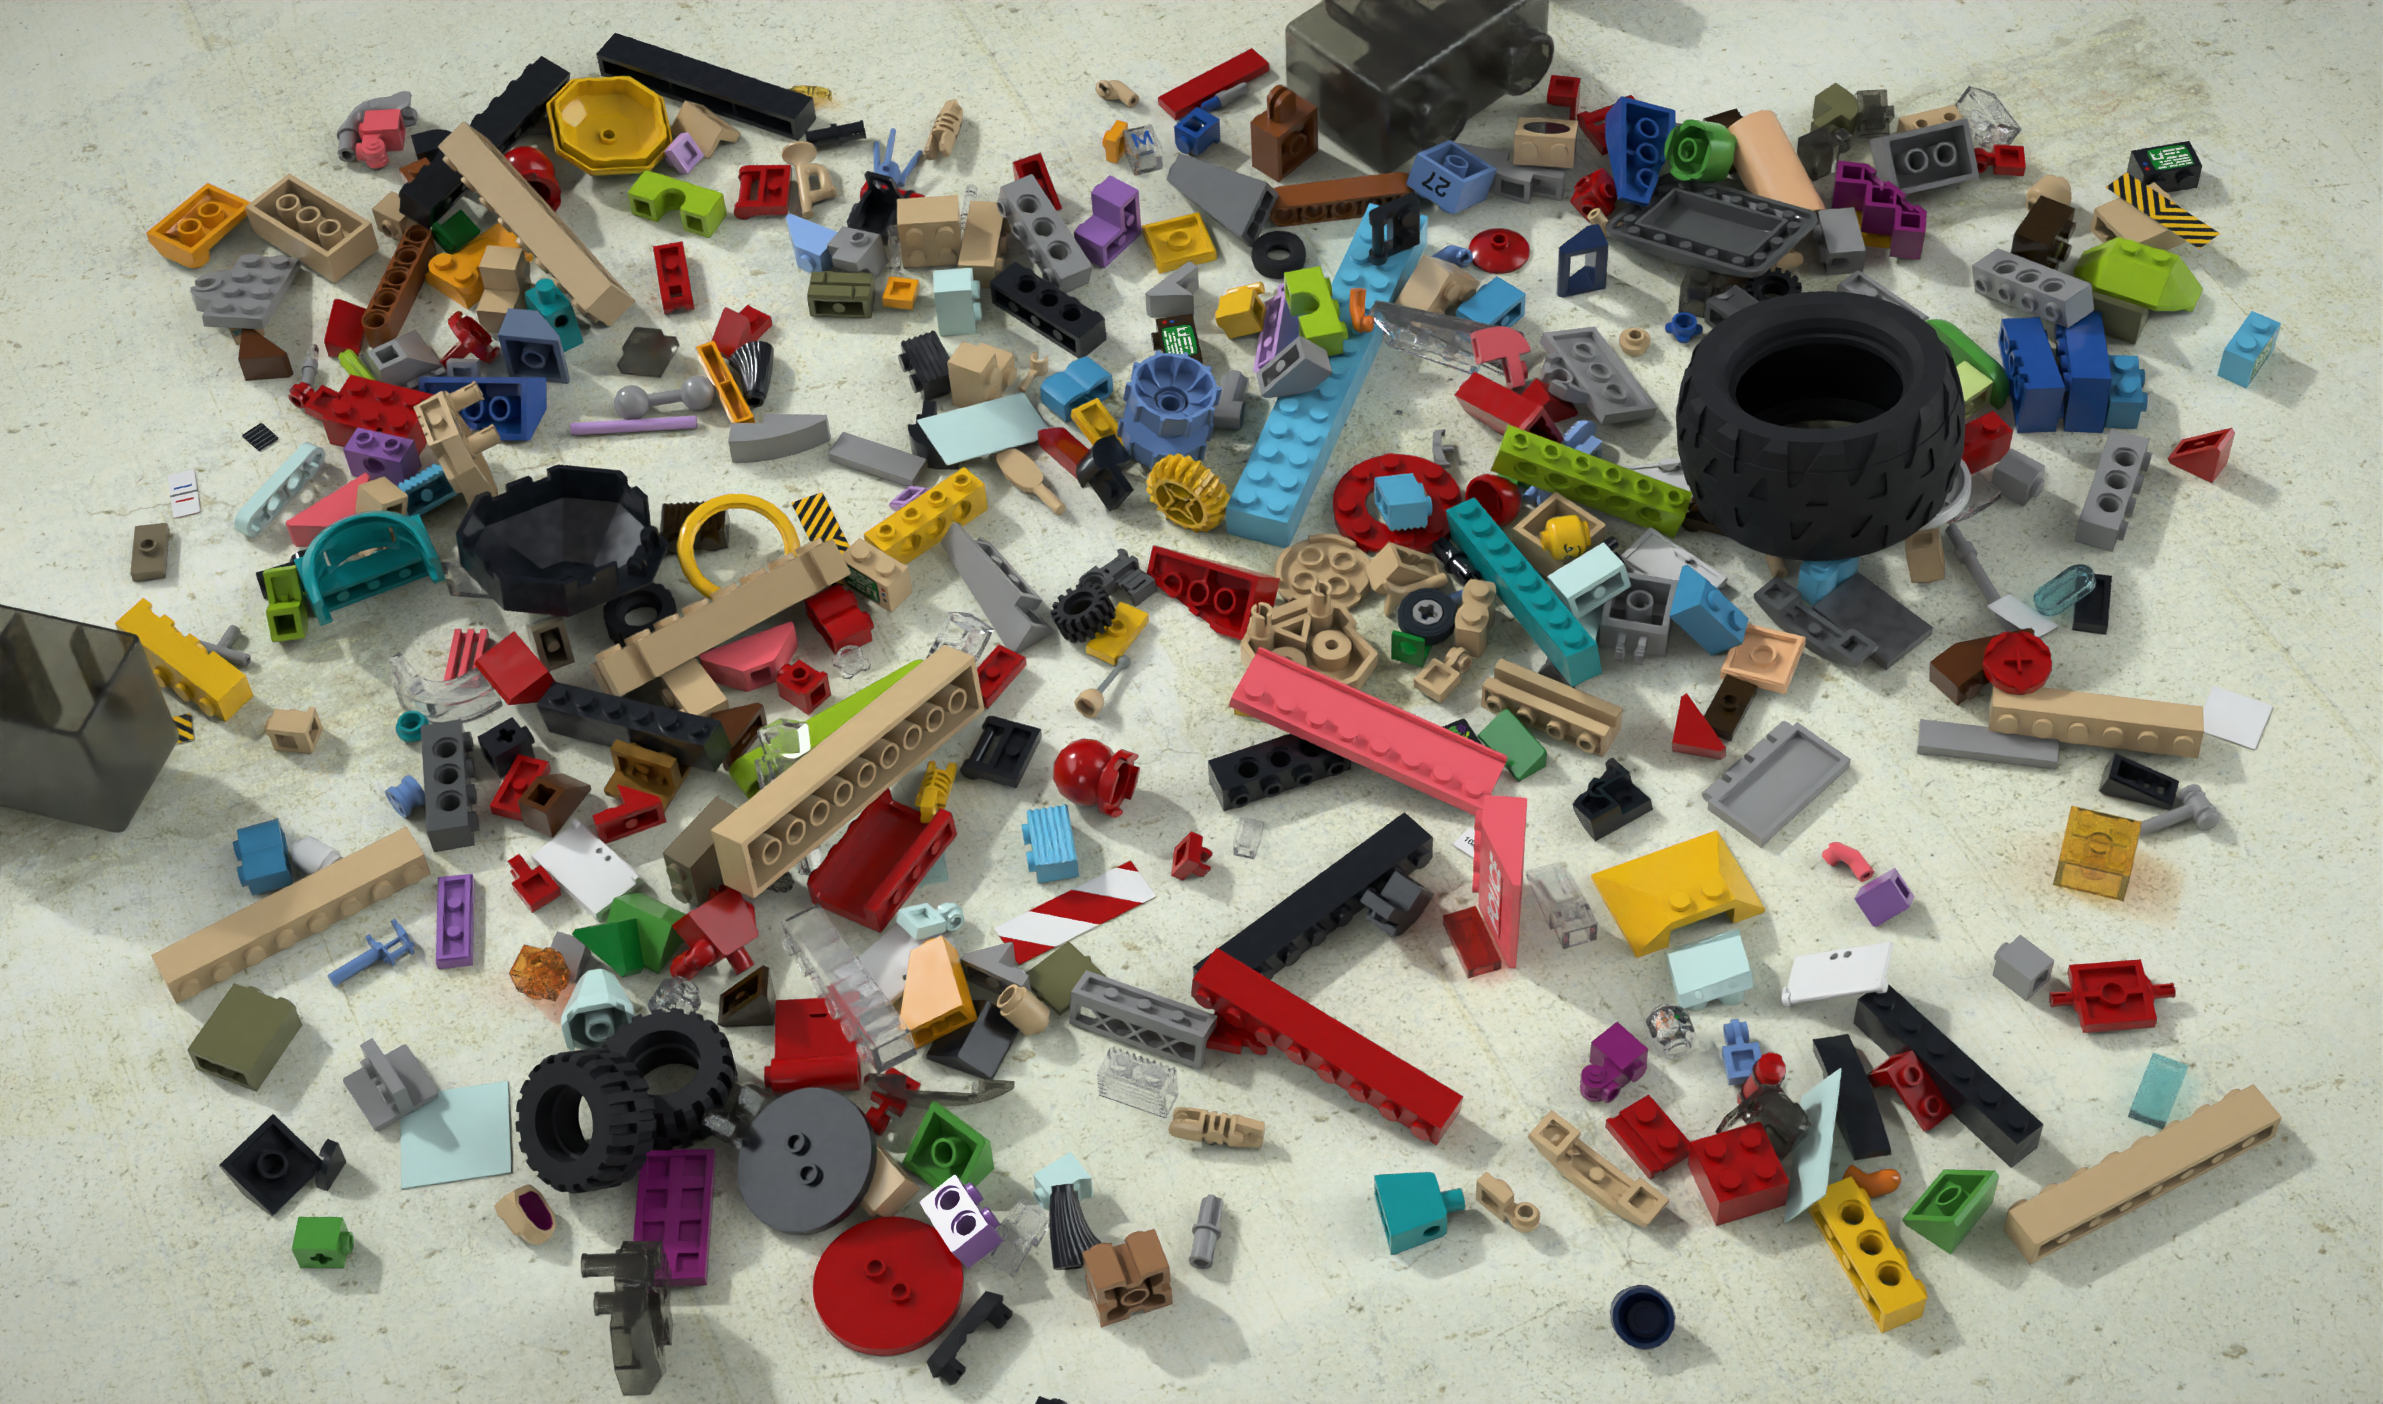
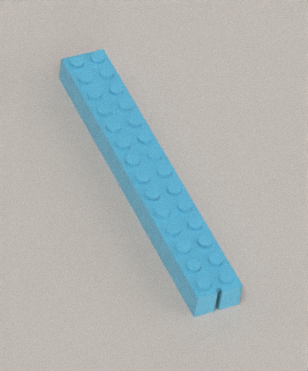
[1226,203,1428,548]

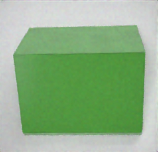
[606,892,686,974]
[902,1101,995,1190]
[1902,1169,1999,1255]

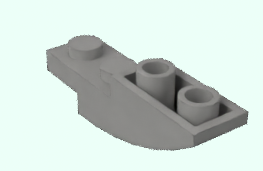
[1455,142,1565,204]

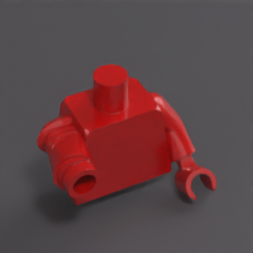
[670,884,759,982]

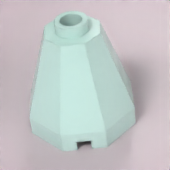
[561,969,635,1051]

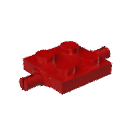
[2049,959,2176,1033]

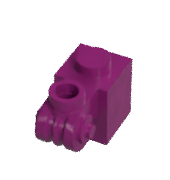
[1580,1022,1648,1103]

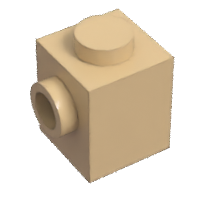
[372,191,418,241]

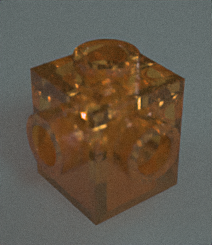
[509,944,570,1002]

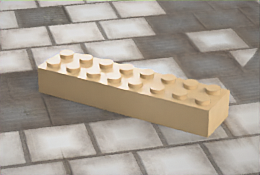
[438,121,635,327]

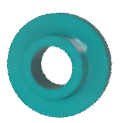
[396,710,429,742]

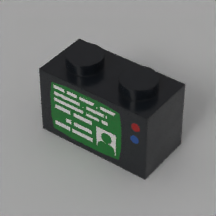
[2127,141,2202,193]

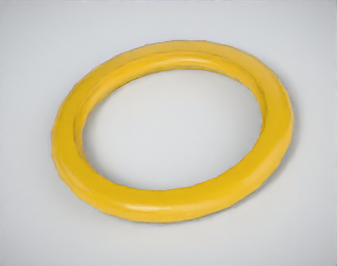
[677,494,800,600]

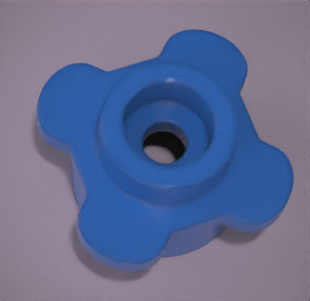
[1665,312,1703,343]

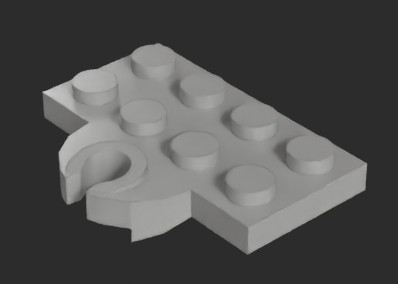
[191,254,301,329]
[1540,326,1657,425]

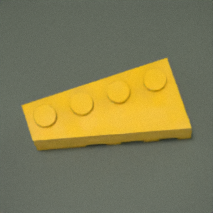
[115,598,254,722]

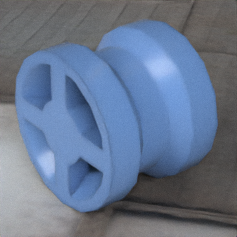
[385,775,425,818]

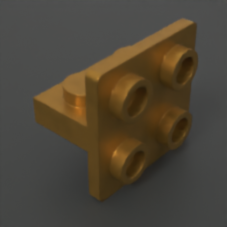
[604,739,692,812]

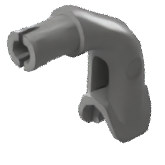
[337,91,418,162]

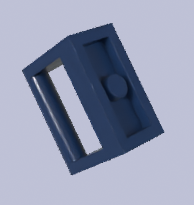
[1556,224,1609,298]

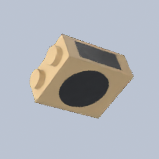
[1513,117,1578,168]

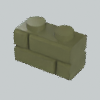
[807,271,876,318]

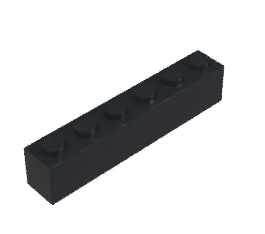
[536,681,732,773]
[1854,984,2044,1168]

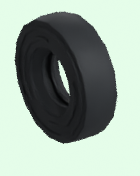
[1251,231,1306,279]

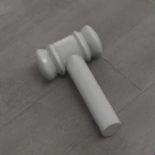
[2133,784,2221,837]

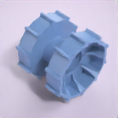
[1116,350,1222,472]

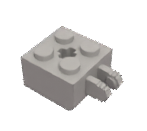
[1599,572,1678,666]

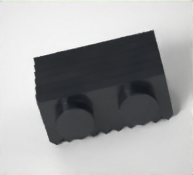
[898,330,951,401]

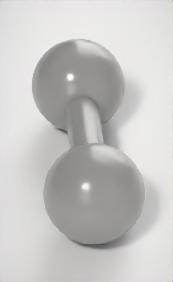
[614,375,716,420]

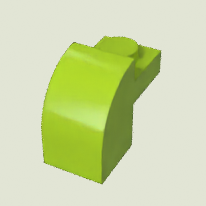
[263,565,308,642]

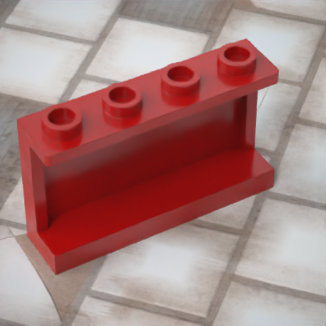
[807,788,957,933]

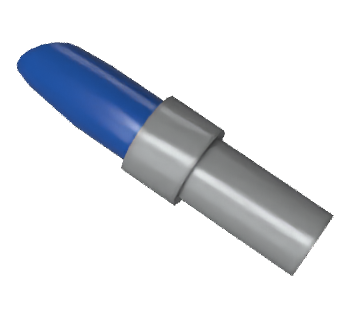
[1200,82,1249,112]

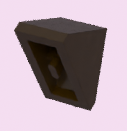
[718,965,775,1027]

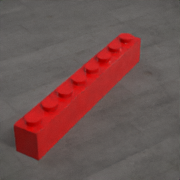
[1191,947,1464,1145]

